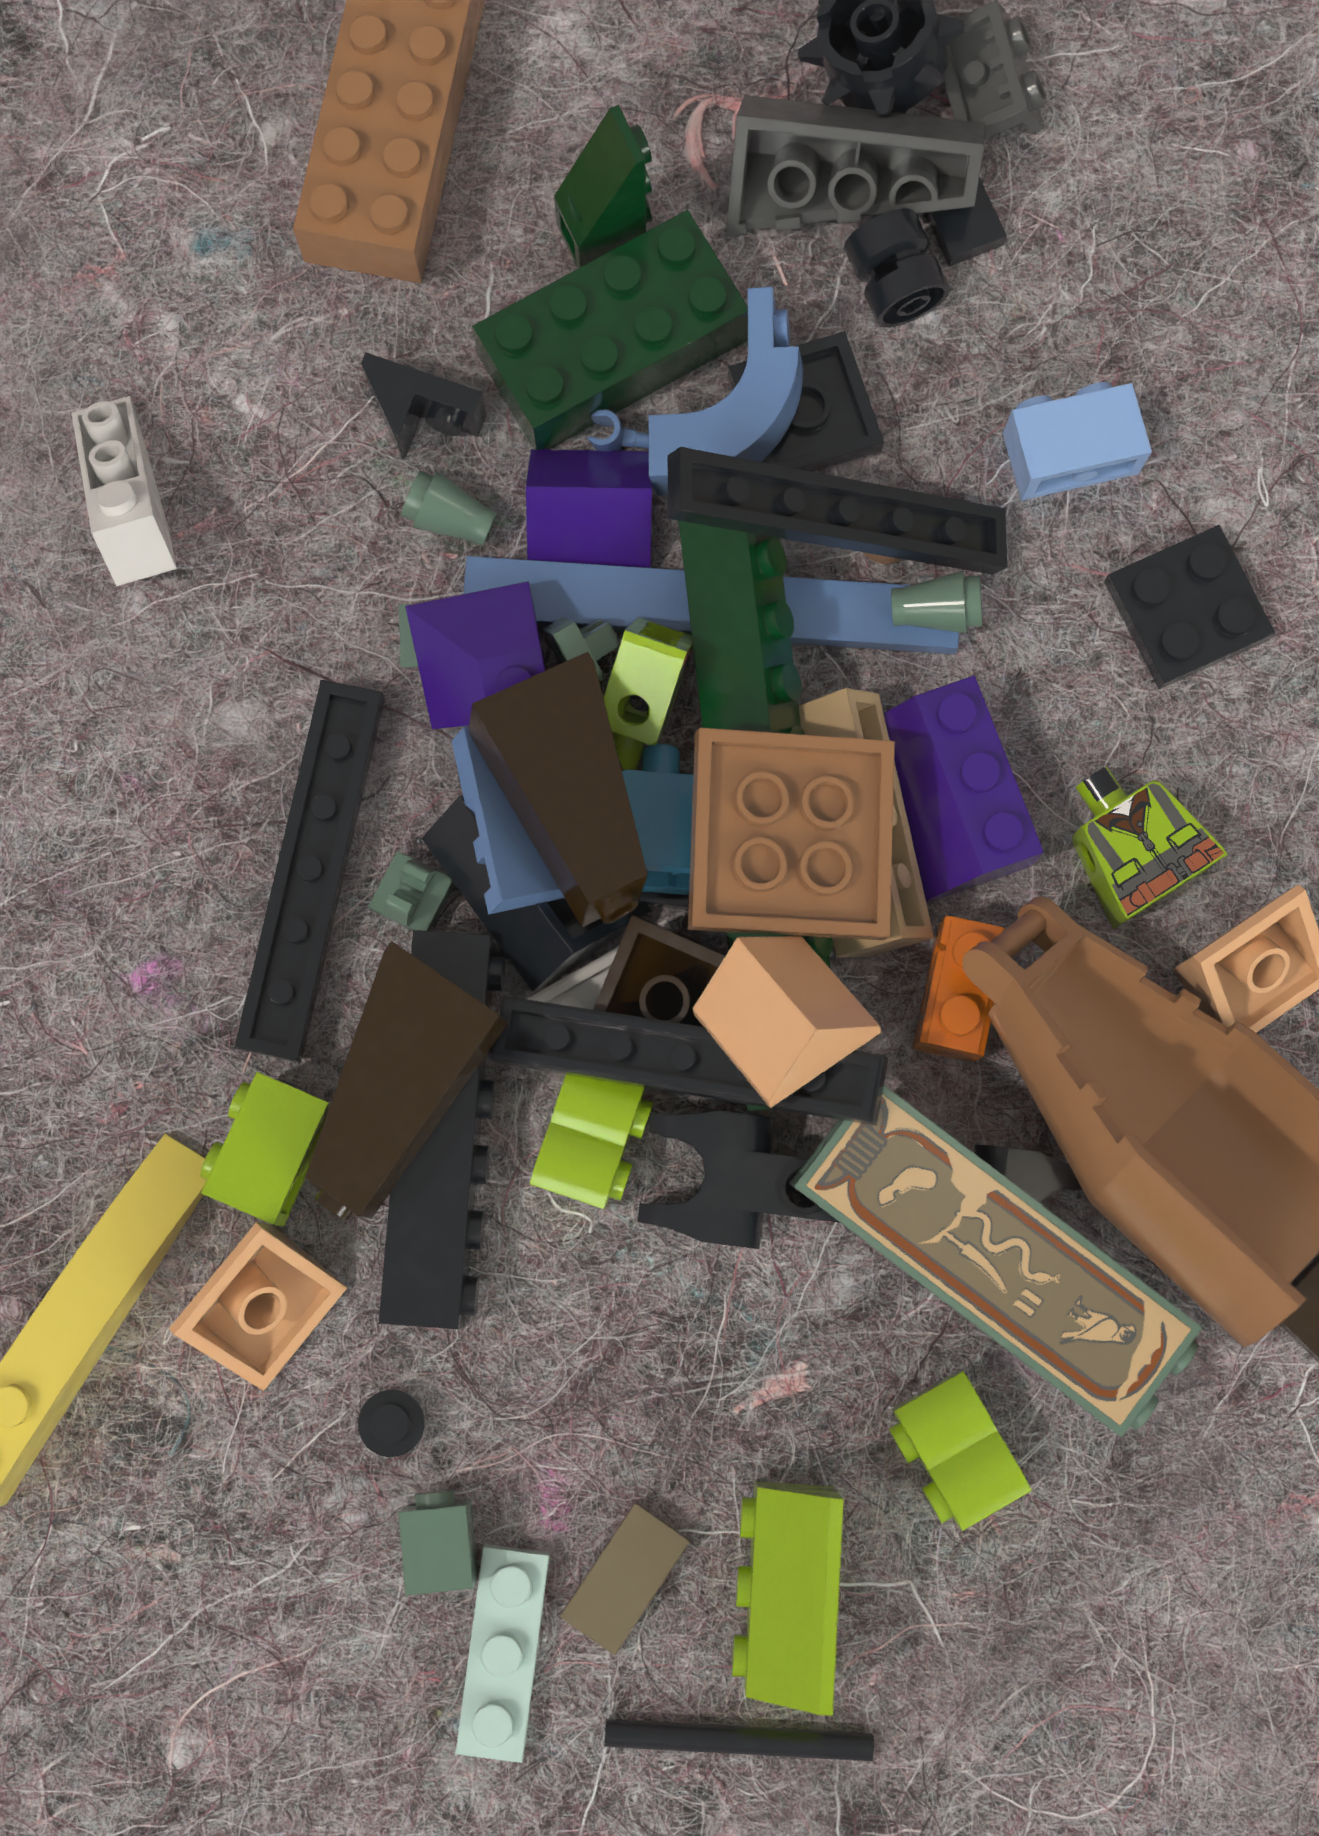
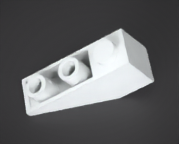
[71,396,177,586]

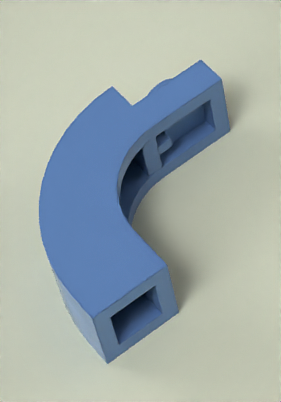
[648,287,803,496]

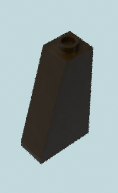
[468,652,648,927]
[305,941,508,1221]

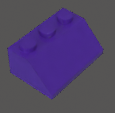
[883,675,1044,904]

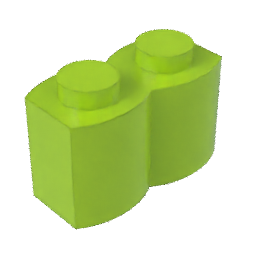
[529,1074,654,1209]
[888,1370,1032,1531]

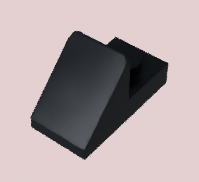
[361,352,486,459]

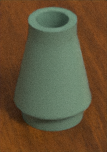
[401,470,498,546]
[891,570,983,634]

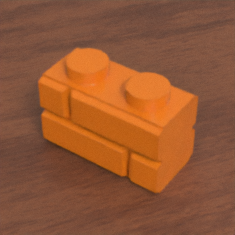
[912,916,1006,1062]

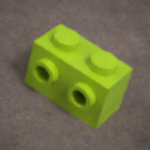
[200,1071,330,1226]

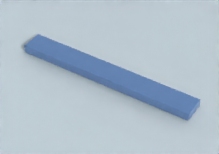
[463,556,959,654]

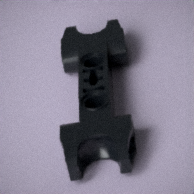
[637,1110,1083,1249]

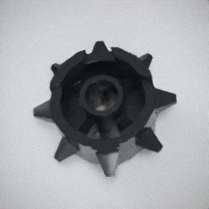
[798,0,965,118]

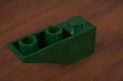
[554,104,652,269]

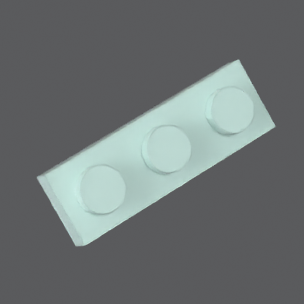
[455,1544,550,1763]

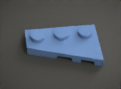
[451,726,564,915]

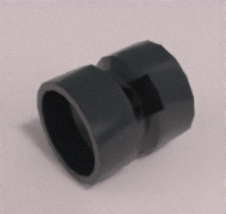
[844,208,950,328]

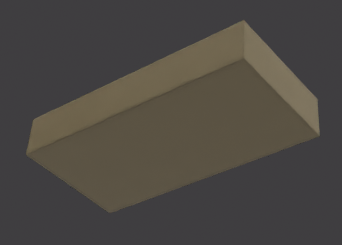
[560,1501,690,1655]

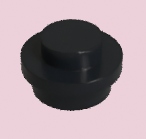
[358,1389,425,1457]

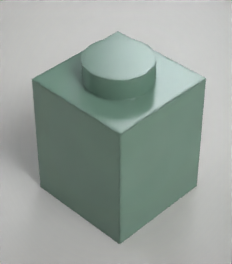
[398,1489,478,1596]

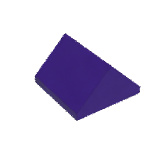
[526,449,652,568]

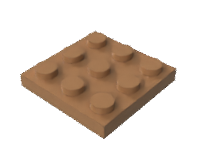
[688,728,895,940]

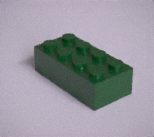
[472,209,748,451]

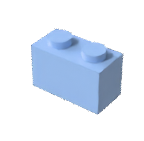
[1003,382,1152,501]

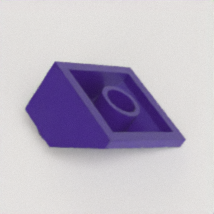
[405,581,547,729]

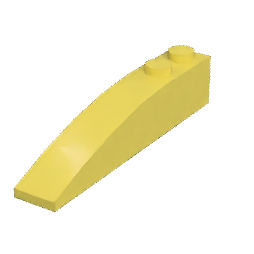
[0,1134,207,1507]

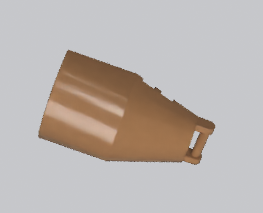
[962,896,1319,1348]

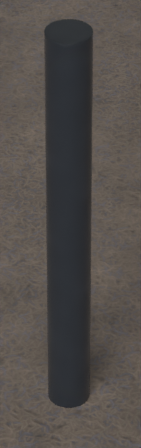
[604,1719,874,1762]

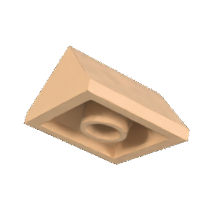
[1172,884,1319,1033]
[693,936,881,1108]
[169,1222,347,1391]

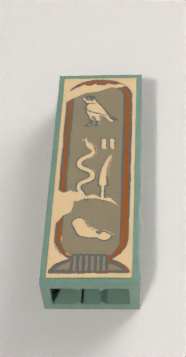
[790,1085,1203,1437]

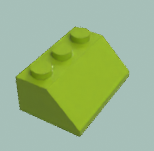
[732,1481,844,1716]

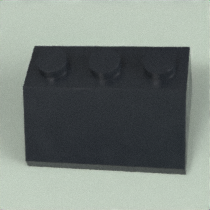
[422,795,652,992]

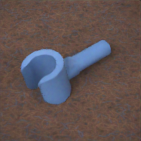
[587,410,649,451]

